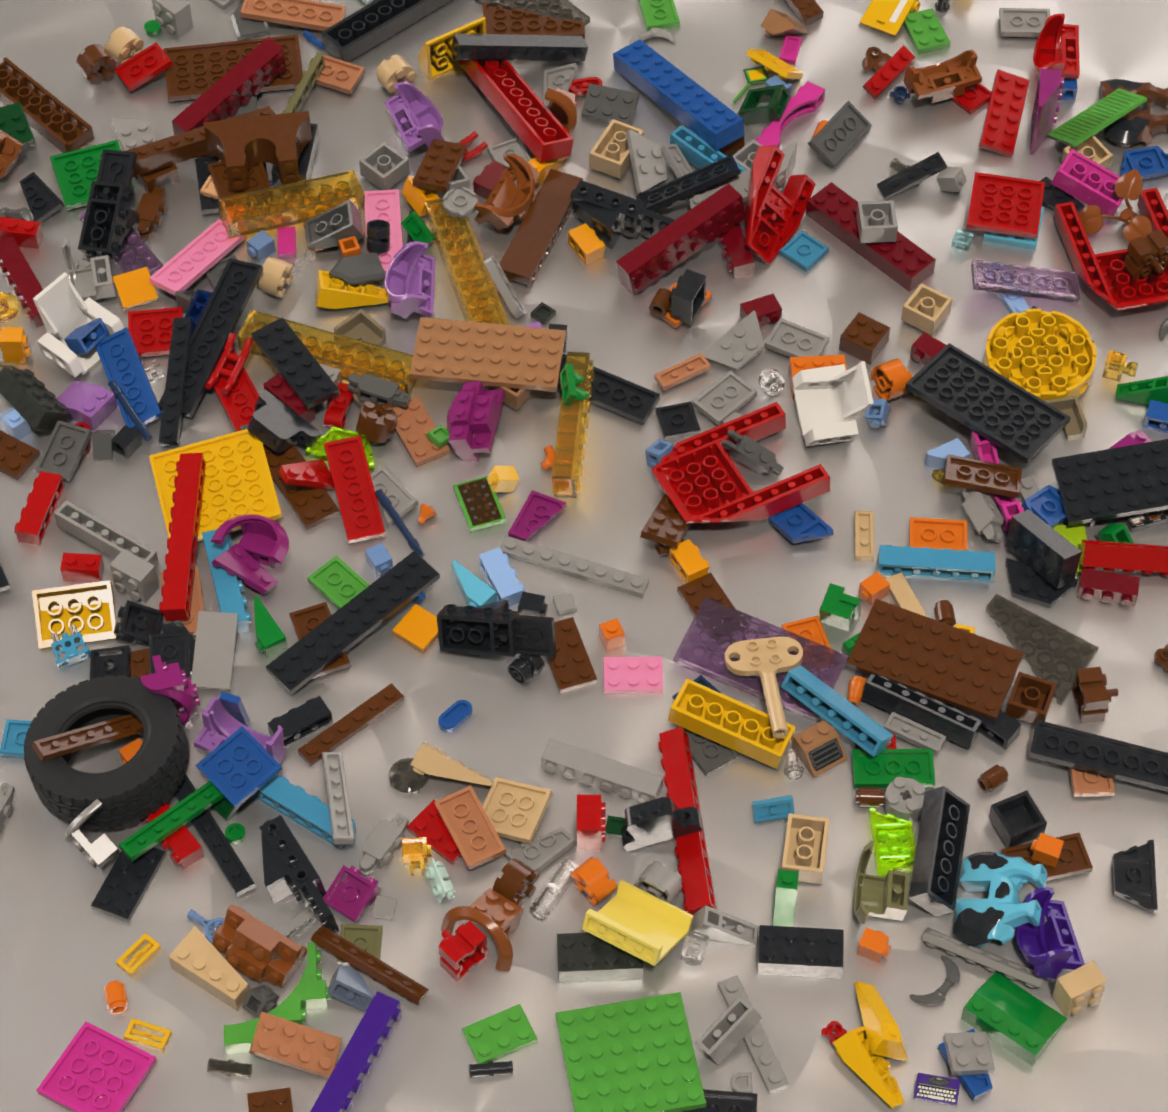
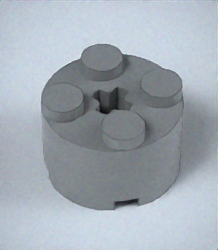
[883,777,925,825]
[634,861,682,904]

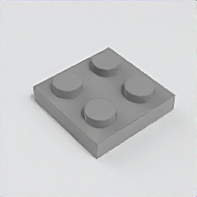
[943,1032,995,1076]

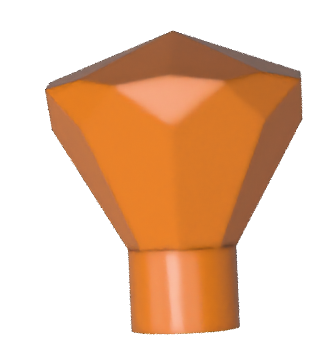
[417,504,437,525]

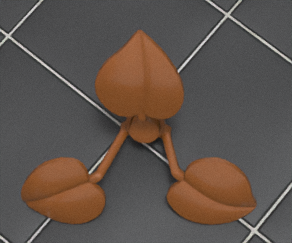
[1078,169,1152,242]

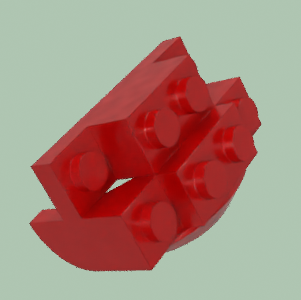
[1033,14,1080,79]

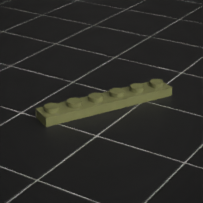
[281,52,325,114]

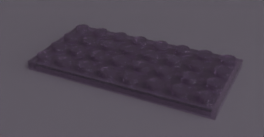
[673,597,849,722]

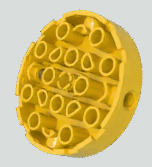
[984,309,1097,401]

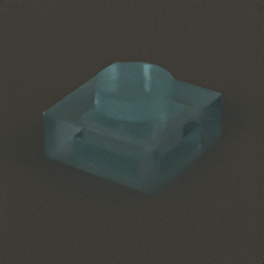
[951,229,974,251]

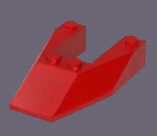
[745,145,816,264]

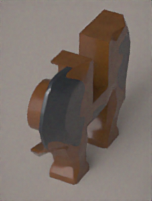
[1099,79,1168,148]

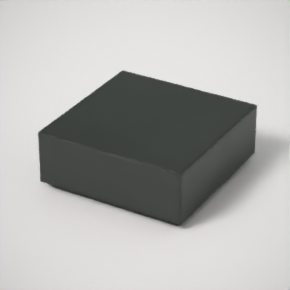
[531,302,556,325]

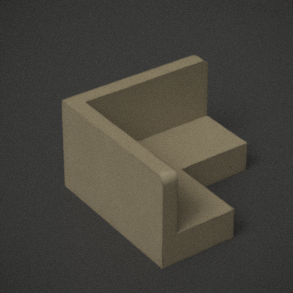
[334,309,386,353]
[1044,396,1087,441]

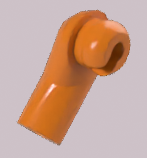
[541,445,558,470]

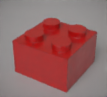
[577,794,606,851]

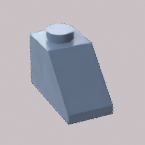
[327,964,374,1012]

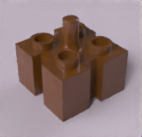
[1124,229,1168,280]
[1072,667,1119,724]

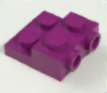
[323,865,381,922]

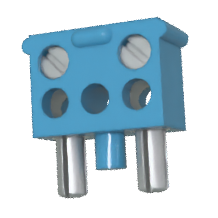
[51,625,91,669]

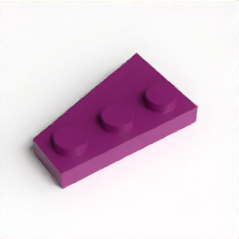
[508,490,567,542]
[211,543,278,595]

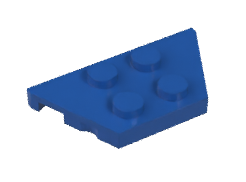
[1120,146,1168,180]
[1022,485,1067,528]
[768,503,834,543]

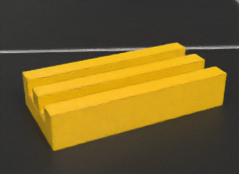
[116,933,161,978]
[123,1018,172,1053]

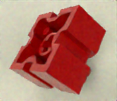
[438,921,488,982]

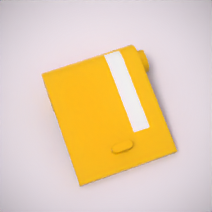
[860,0,920,37]

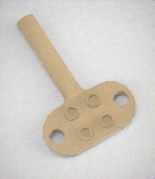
[725,637,803,739]

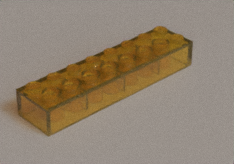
[219,170,365,238]
[552,352,594,499]

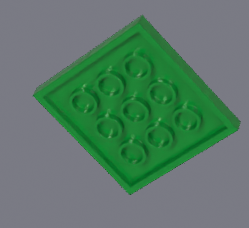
[50,140,135,210]

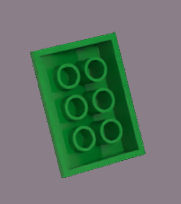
[961,971,1068,1067]

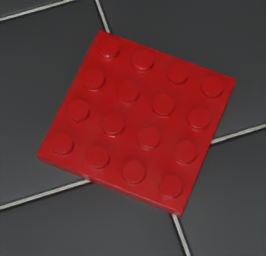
[966,172,1045,239]

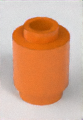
[104,981,128,1014]

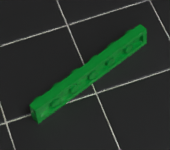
[119,781,224,862]

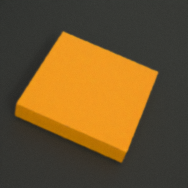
[113,267,158,310]
[392,604,439,653]

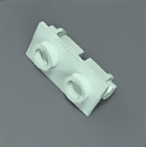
[425,858,456,904]

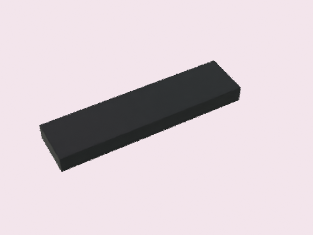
[877,152,947,200]

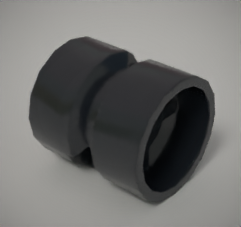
[366,219,390,253]
[507,654,545,685]

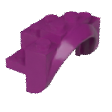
[447,381,505,462]
[140,655,200,728]

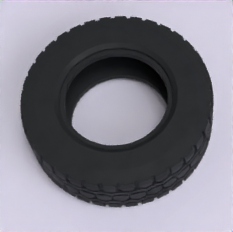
[24,675,189,830]

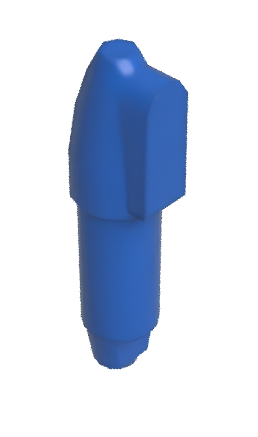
[303,30,325,50]

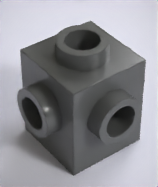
[242,985,279,1018]

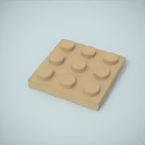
[483,777,553,844]

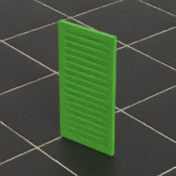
[1046,88,1147,147]

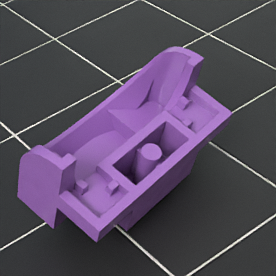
[384,81,445,152]
[385,241,435,318]

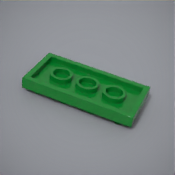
[851,749,935,788]

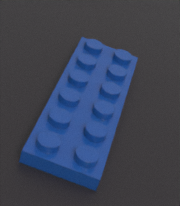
[95,327,162,430]

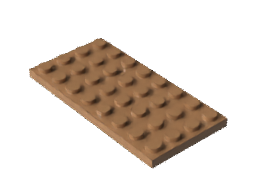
[410,317,566,392]

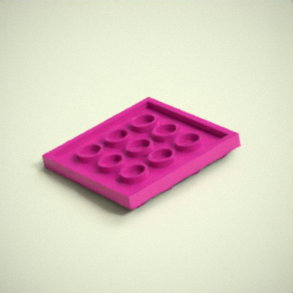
[36,1021,157,1112]

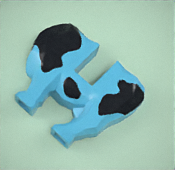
[953,852,1047,947]

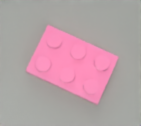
[603,656,663,695]

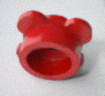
[821,1021,847,1045]

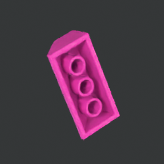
[1051,149,1124,216]

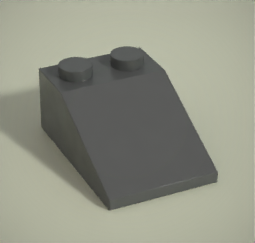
[304,200,364,249]

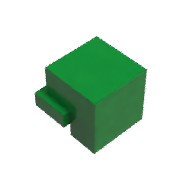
[819,583,861,632]

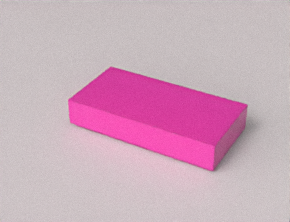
[779,35,803,65]
[277,226,296,258]

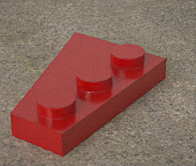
[279,459,334,490]

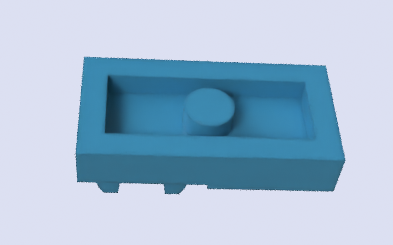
[752,795,794,823]

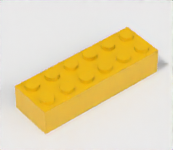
[668,679,796,769]

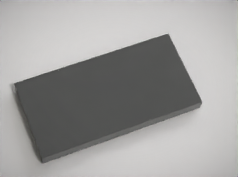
[808,101,872,169]

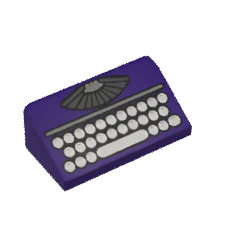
[914,1073,961,1106]

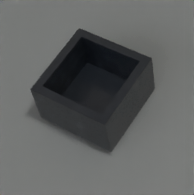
[669,269,707,325]
[988,790,1047,848]

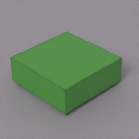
[427,425,449,448]

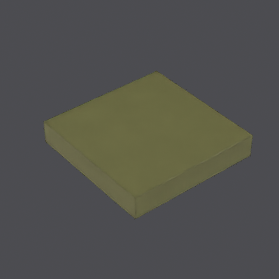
[337,924,383,966]

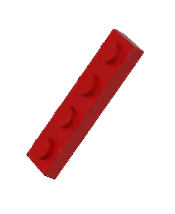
[862,45,915,99]

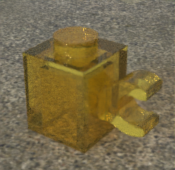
[1102,350,1138,382]
[402,837,432,876]

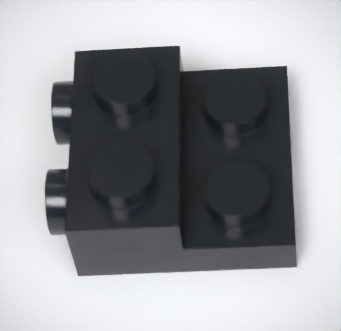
[113,600,163,646]

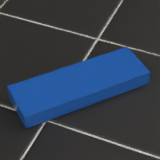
[219,692,250,727]

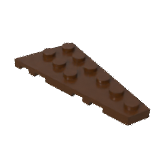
[483,2,585,39]

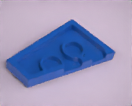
[937,1028,993,1100]

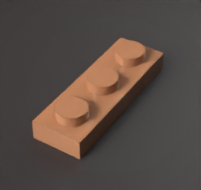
[654,353,711,391]

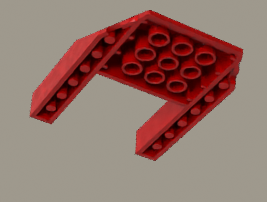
[1053,188,1168,311]
[652,402,830,523]

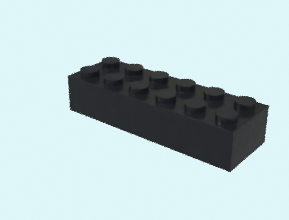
[908,786,970,917]

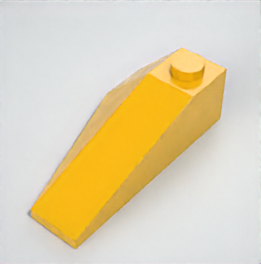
[315,270,390,309]
[854,981,908,1061]
[833,1026,905,1108]

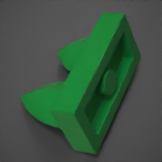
[401,211,436,246]
[560,364,590,406]

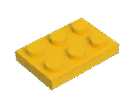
[746,49,804,80]

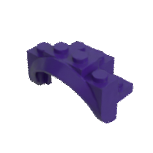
[1016,887,1085,979]

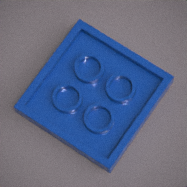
[196,726,282,809]

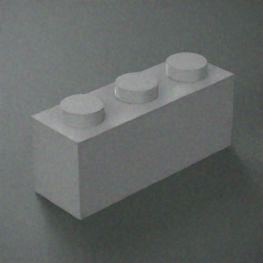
[696,996,762,1065]

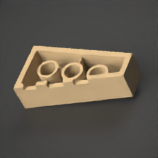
[168,926,249,1011]

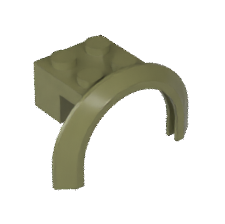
[854,841,909,924]

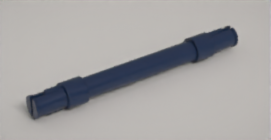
[108,380,153,441]
[375,489,425,558]

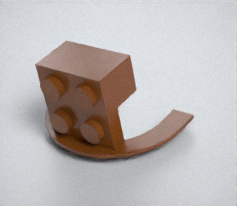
[523,87,577,143]
[441,888,524,971]

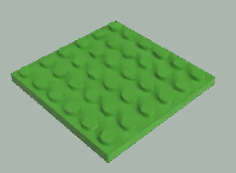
[555,992,706,1112]

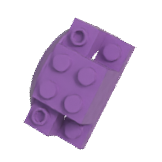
[194,697,286,764]

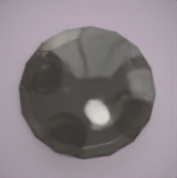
[388,758,429,795]

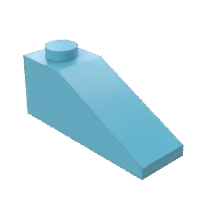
[452,560,497,607]

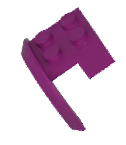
[211,514,289,569]

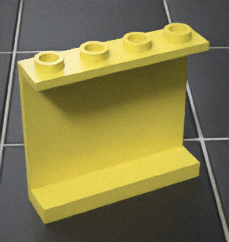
[582,880,694,966]

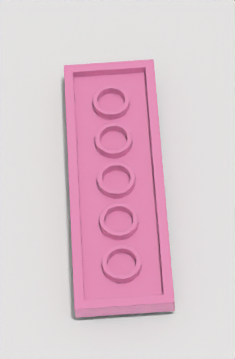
[364,189,403,275]
[149,219,247,296]

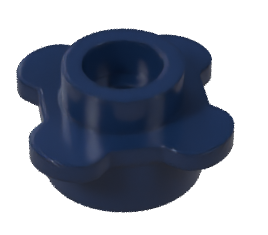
[890,86,910,103]

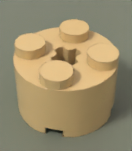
[104,26,144,64]
[376,55,417,95]
[257,257,294,298]

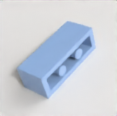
[479,547,525,606]

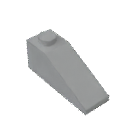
[691,905,759,946]

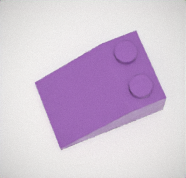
[57,381,118,432]

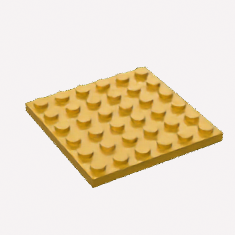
[149,429,283,541]

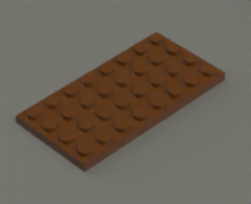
[163,35,303,102]
[847,599,1024,721]

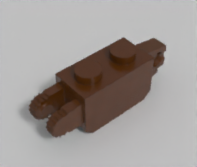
[136,187,168,240]

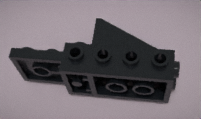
[78,149,140,260]
[570,180,675,249]
[437,600,556,657]
[259,815,340,933]

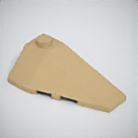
[410,741,494,786]

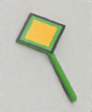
[732,66,769,103]

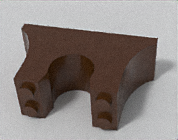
[204,111,312,191]

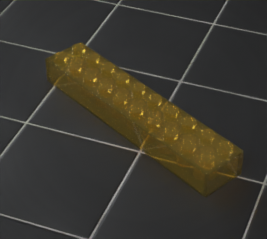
[425,199,509,325]
[237,310,418,395]

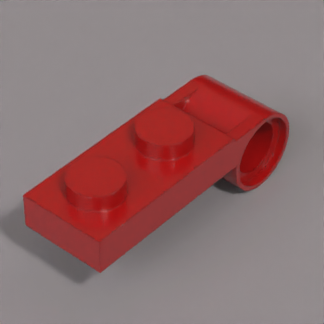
[324,383,354,430]

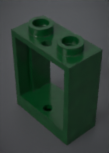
[738,84,791,126]

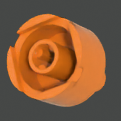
[871,358,912,401]
[570,856,618,907]

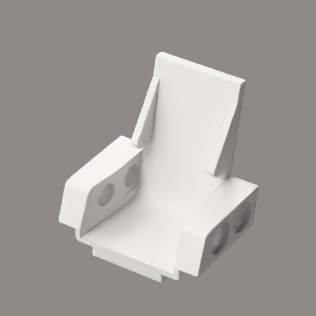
[33,272,124,377]
[792,361,874,447]

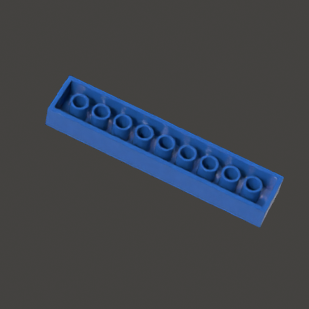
[613,39,744,150]

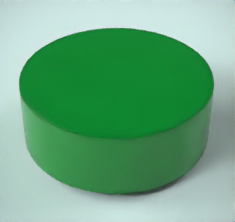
[144,20,162,36]
[225,823,246,844]

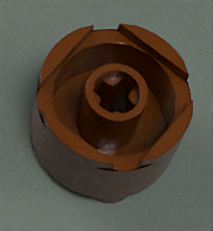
[76,44,116,85]
[356,401,397,443]
[493,858,540,907]

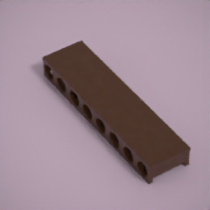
[0,57,95,153]
[499,169,583,289]

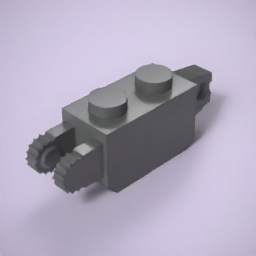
[347,373,411,407]
[722,430,784,476]

